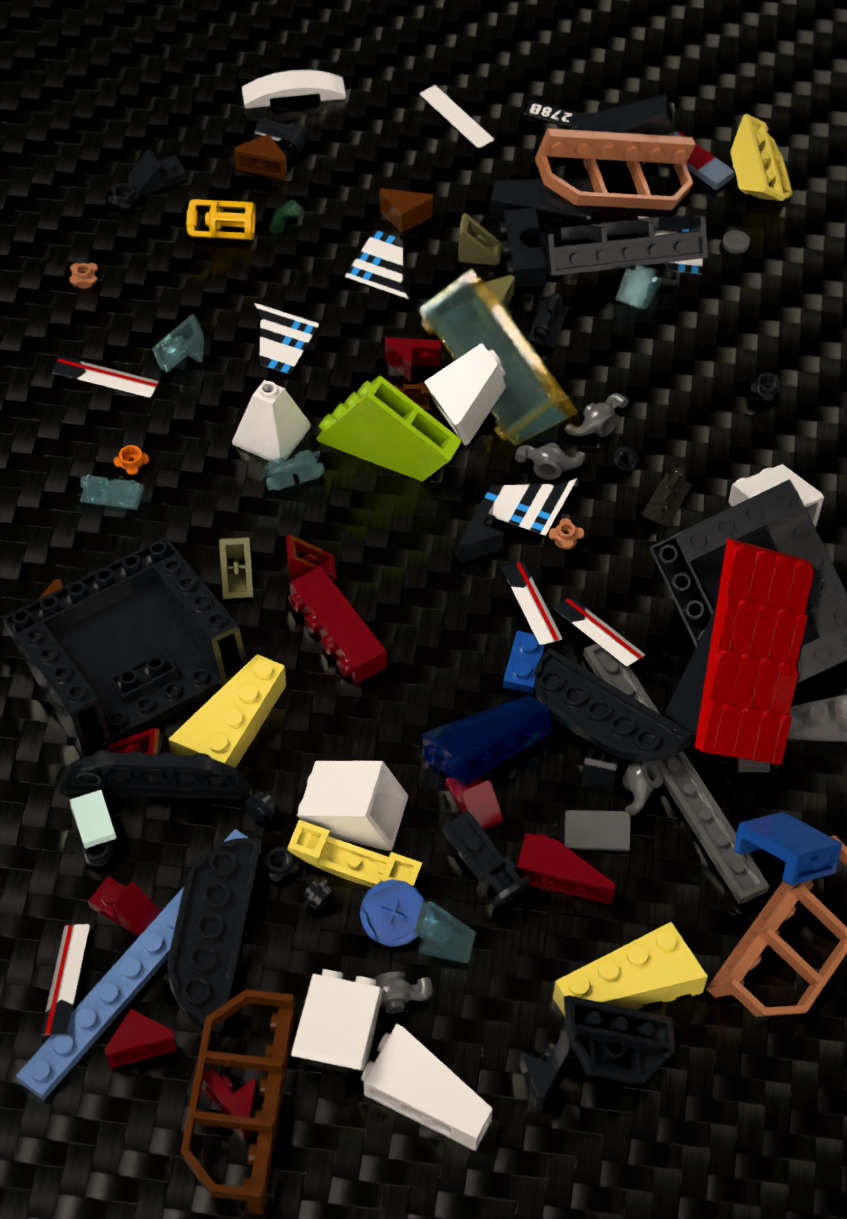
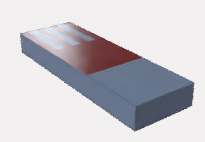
[670,130,735,190]

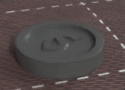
[723,230,750,254]

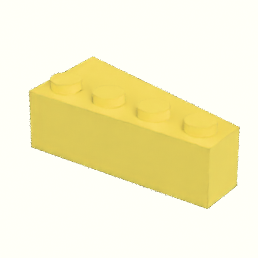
[168,654,286,769]
[553,922,708,1016]

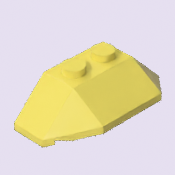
[730,114,793,201]

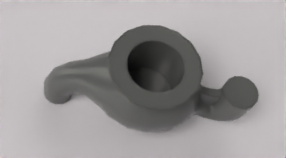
[565,393,629,438]
[515,443,586,480]
[622,760,663,817]
[374,972,433,1014]

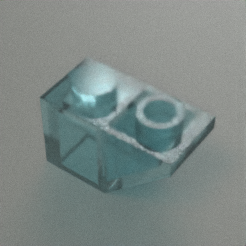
[615,265,663,309]

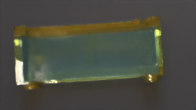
[418,269,578,446]

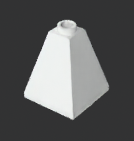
[232,380,311,466]

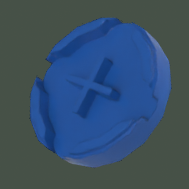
[360,879,427,947]

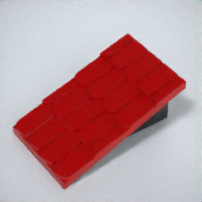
[665,538,814,765]

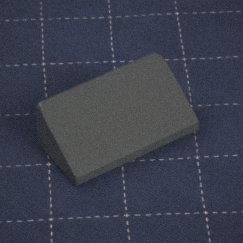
[564,810,630,851]

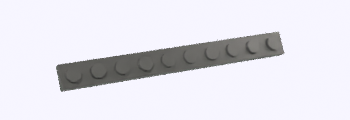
[583,643,769,905]

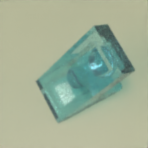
[152,314,204,372]
[414,901,476,963]

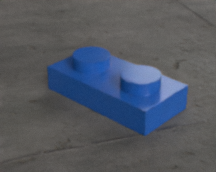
[503,631,546,694]

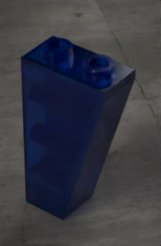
[422,695,553,785]

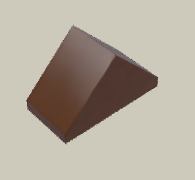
[234,134,287,180]
[380,188,433,233]

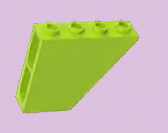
[316,375,462,481]

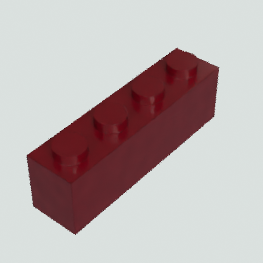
[288,566,387,685]

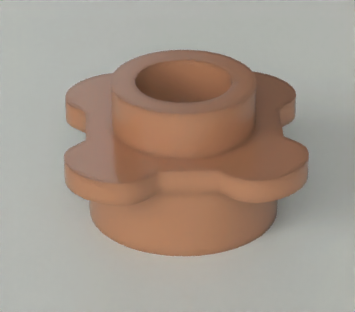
[69,263,98,288]
[549,518,584,549]

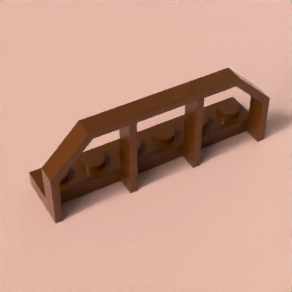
[181,989,295,1214]

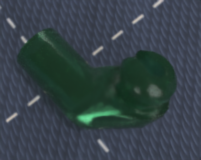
[270,200,303,233]

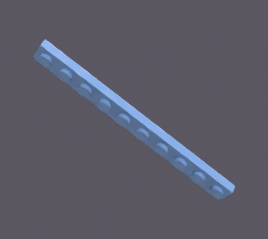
[16,829,261,1101]

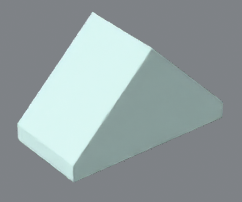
[70,790,116,848]

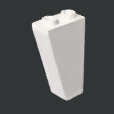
[361,1024,492,1151]

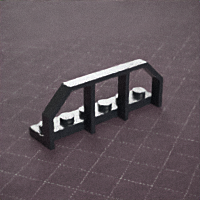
[538,215,708,276]

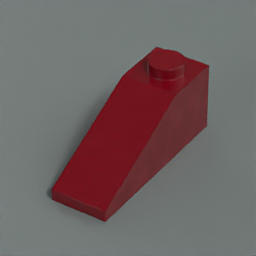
[516,833,615,904]

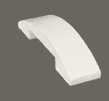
[242,70,346,109]

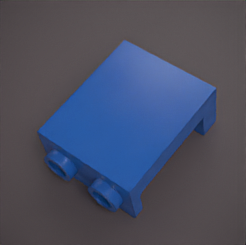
[734,812,842,886]

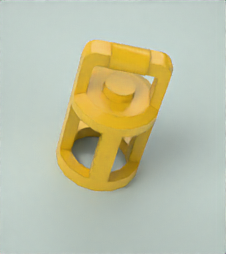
[186,199,256,240]

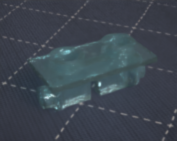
[262,450,325,491]
[80,474,144,510]

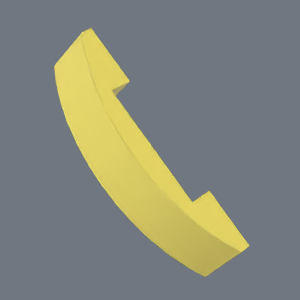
[287,820,422,888]

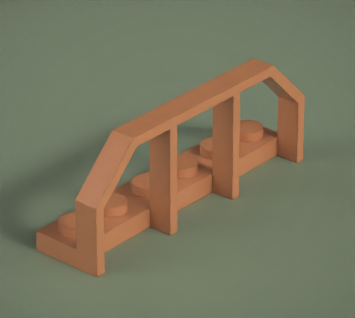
[535,128,695,210]
[706,835,847,1017]

